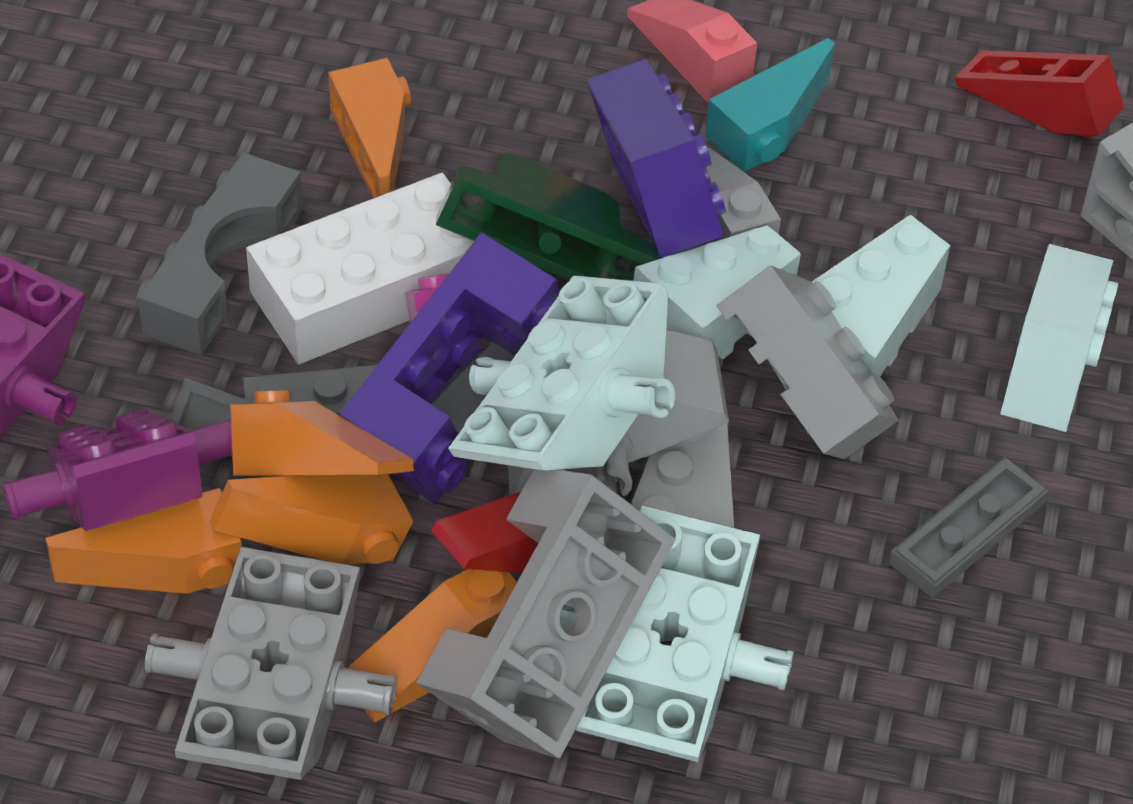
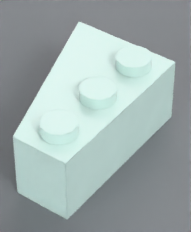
[812,215,950,377]
[633,225,801,359]
[1000,244,1119,432]

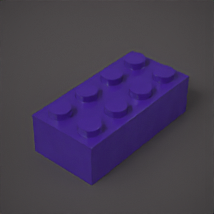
[587,59,726,259]

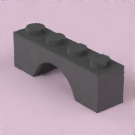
[136,152,303,356]

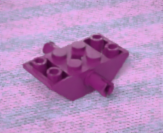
[0,254,85,437]
[3,409,232,531]

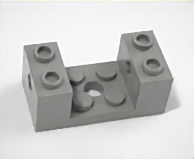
[416,469,676,759]

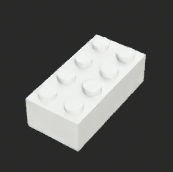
[246,172,474,365]

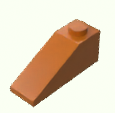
[328,58,411,199]
[230,390,414,476]
[210,474,413,565]
[45,488,242,594]
[347,569,517,723]

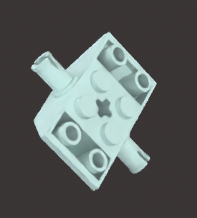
[448,276,675,471]
[560,506,794,762]

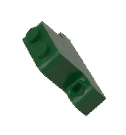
[436,153,662,281]

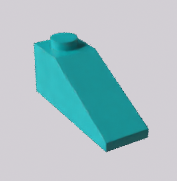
[705,38,835,172]

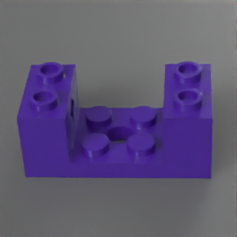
[339,232,560,504]

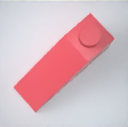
[627,0,757,104]

